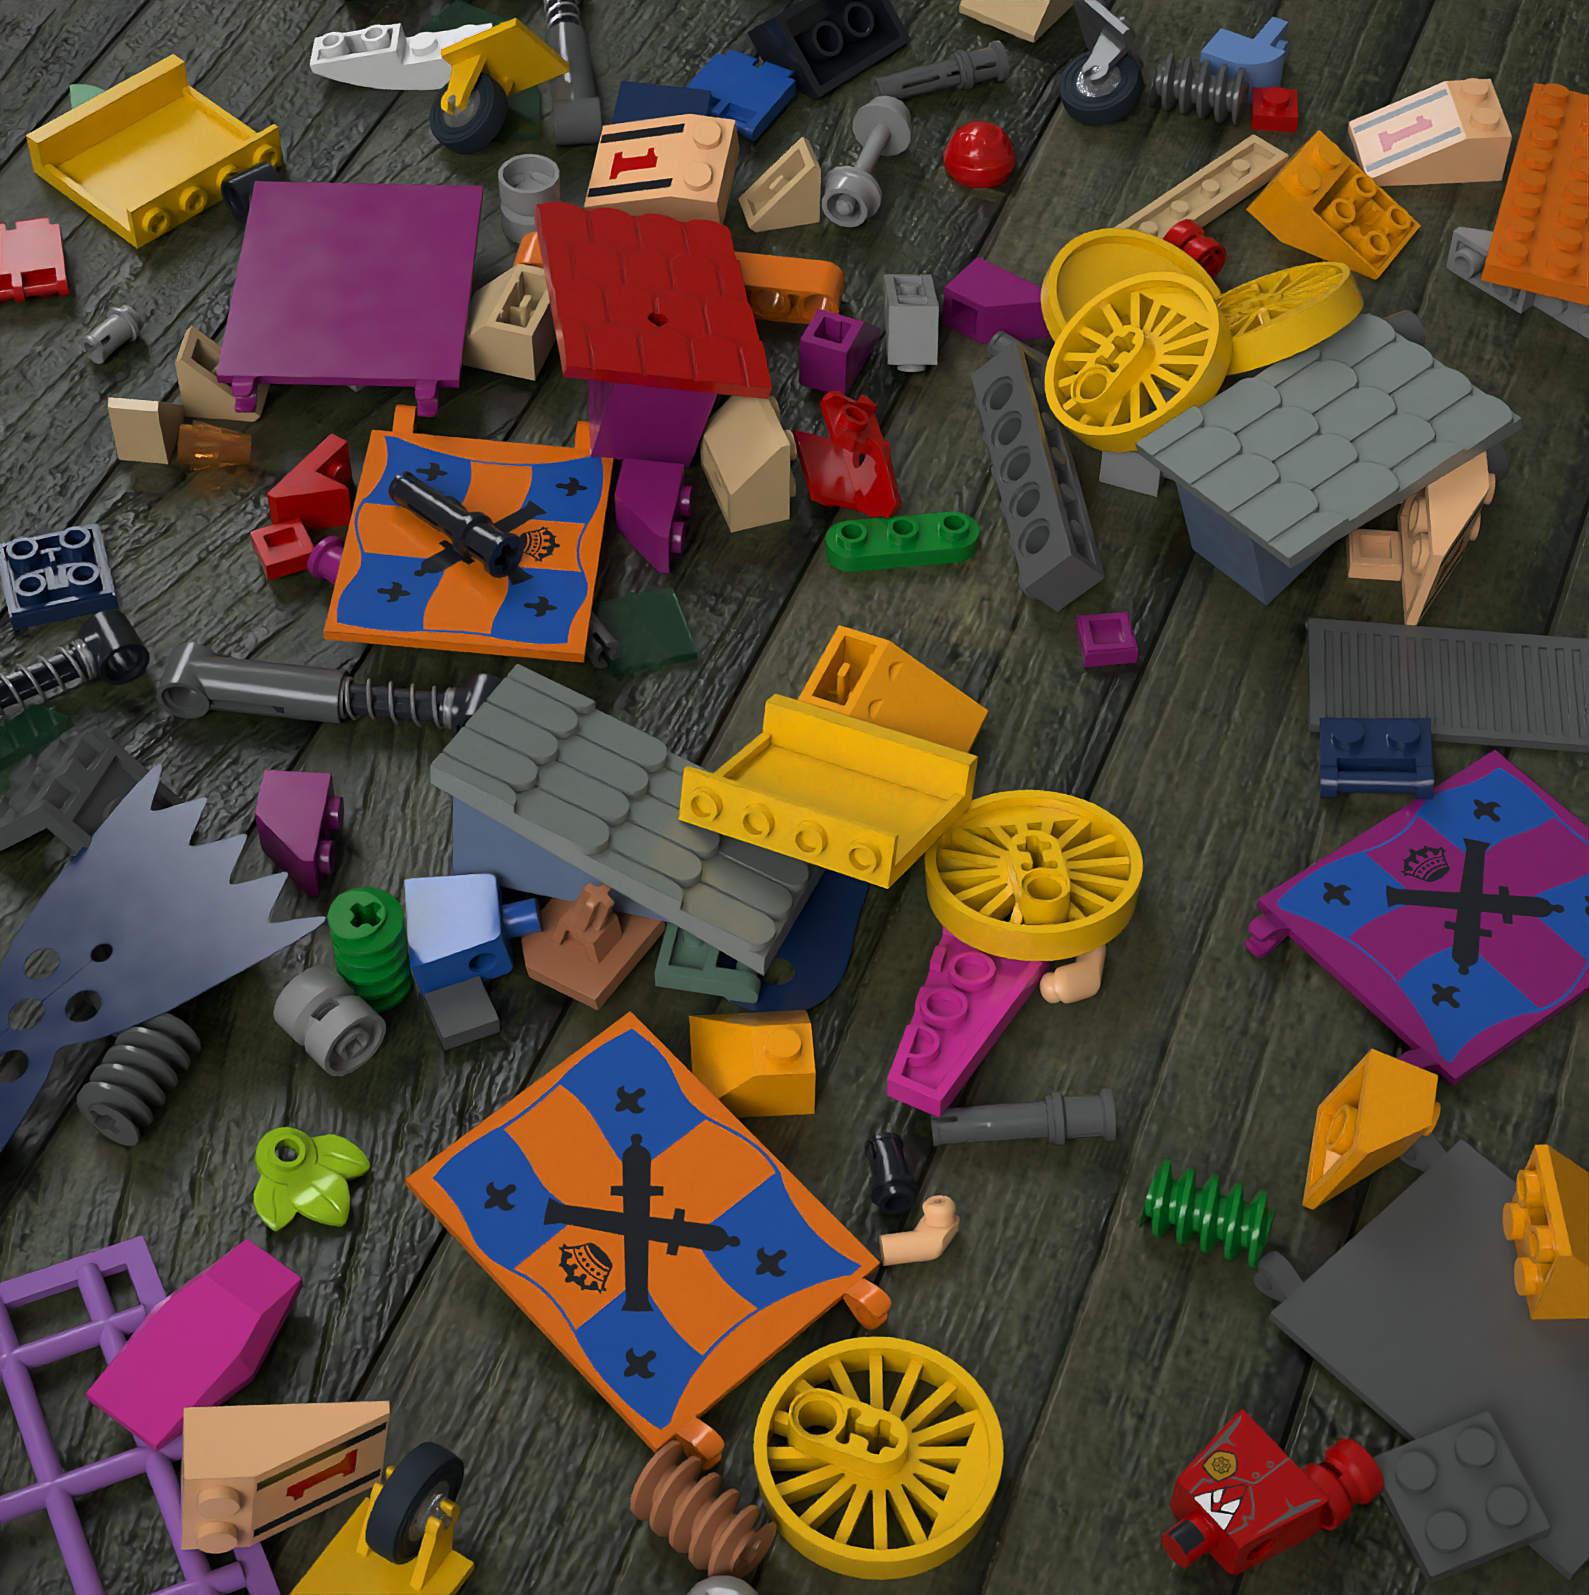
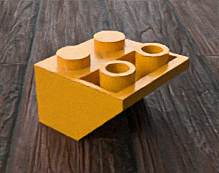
[1503,1144,1589,1320]

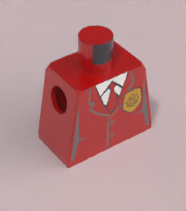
[1161,1409,1330,1575]

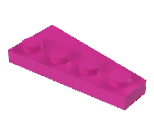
[887,926,1050,1118]

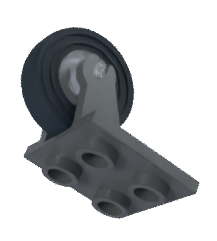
[1059,0,1146,125]

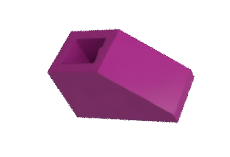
[942,257,1051,344]
[799,309,881,396]
[615,458,693,573]
[255,770,344,897]

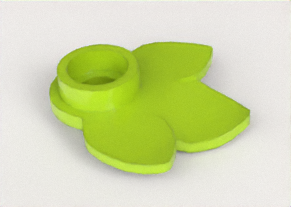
[253,1127,370,1232]

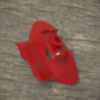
[793,390,903,518]

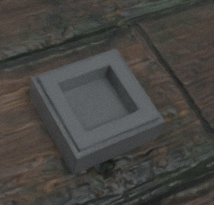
[424,976,500,1050]

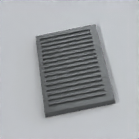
[1305,618,1589,753]

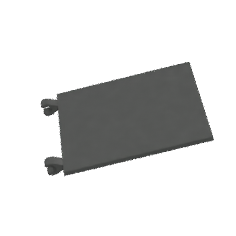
[1253,1132,1589,1581]

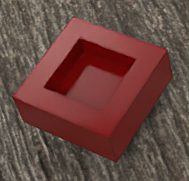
[1250,86,1298,132]
[250,517,314,581]

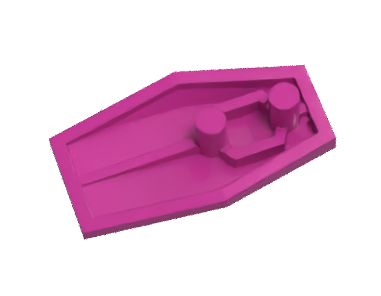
[86,1239,303,1452]

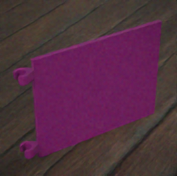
[216,181,484,417]

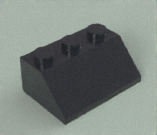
[747,0,911,100]

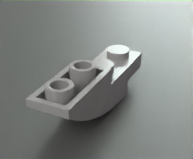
[1446,227,1589,339]

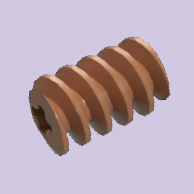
[630,1440,777,1579]

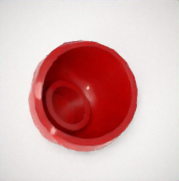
[943,121,1017,188]

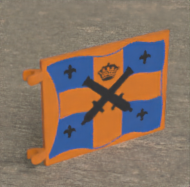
[324,404,614,663]
[405,1011,892,1472]

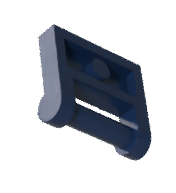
[1319,718,1434,799]

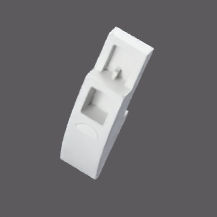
[310,23,493,90]

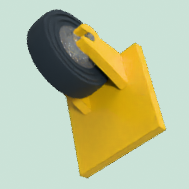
[429,18,570,154]
[289,1442,475,1595]

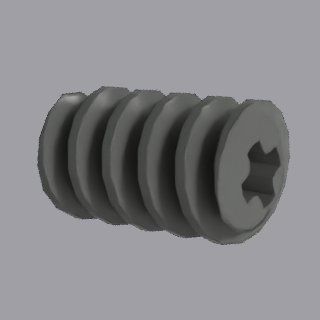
[1149,51,1249,127]
[77,1012,201,1146]

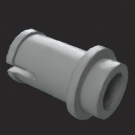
[79,305,143,364]

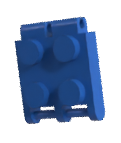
[685,50,796,141]

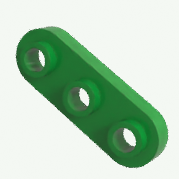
[825,511,979,572]

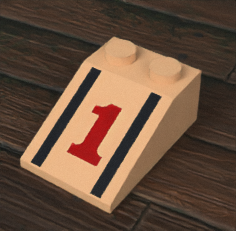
[1348,78,1512,186]
[584,114,740,224]
[1397,451,1495,626]
[181,1401,390,1554]

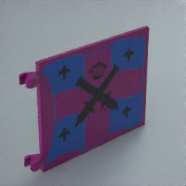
[1244,750,1589,1086]

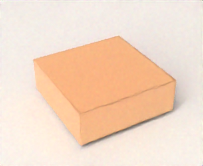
[1346,529,1403,581]

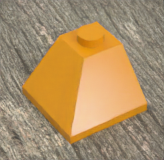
[689,1010,816,1118]
[1302,1049,1441,1210]

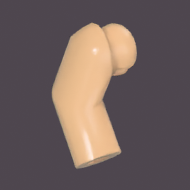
[1040,945,1107,1004]
[879,1195,960,1266]

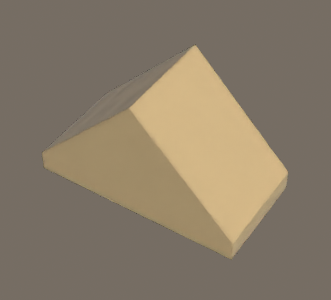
[738,136,821,232]
[175,326,270,422]
[108,397,185,464]

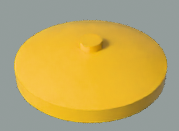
[1041,228,1221,390]

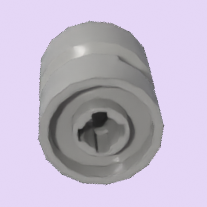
[498,154,561,244]
[273,965,386,1076]

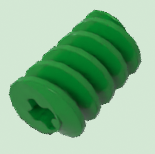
[327,887,413,1013]
[1139,1158,1278,1270]

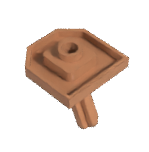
[521,882,666,1010]

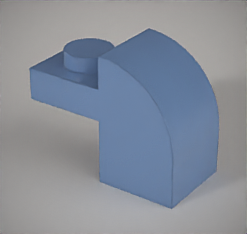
[1199,16,1290,101]

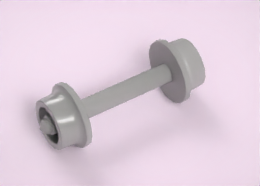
[821,96,912,227]

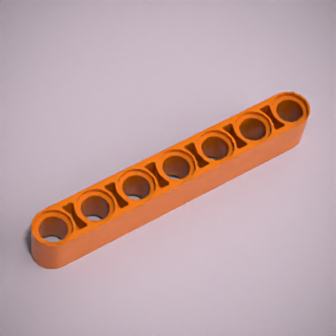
[513,231,845,325]

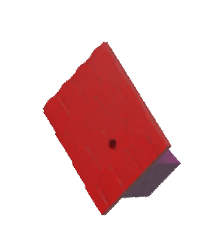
[534,201,772,467]

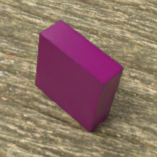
[1075,612,1138,667]

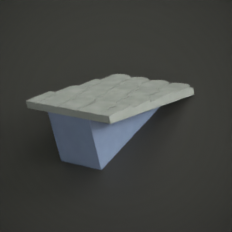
[1136,313,1522,606]
[430,664,826,976]

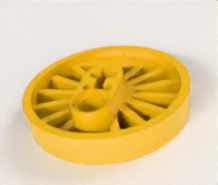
[1190,262,1364,377]
[1044,271,1232,453]
[924,790,1143,961]
[754,1336,1003,1580]

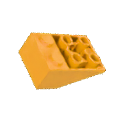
[1246,130,1421,280]
[798,625,988,753]

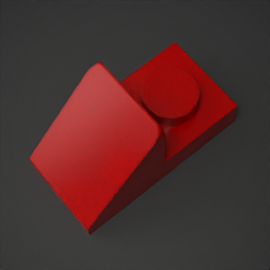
[267,434,352,531]

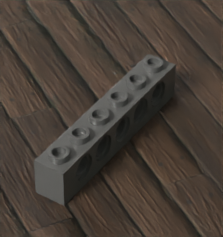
[971,340,1105,612]

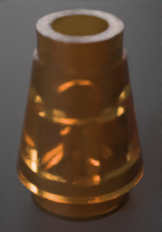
[177,420,251,470]

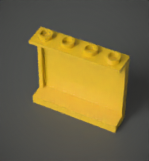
[26,54,284,249]
[678,693,978,889]

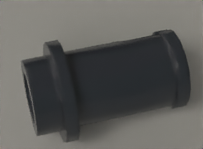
[864,1132,919,1214]

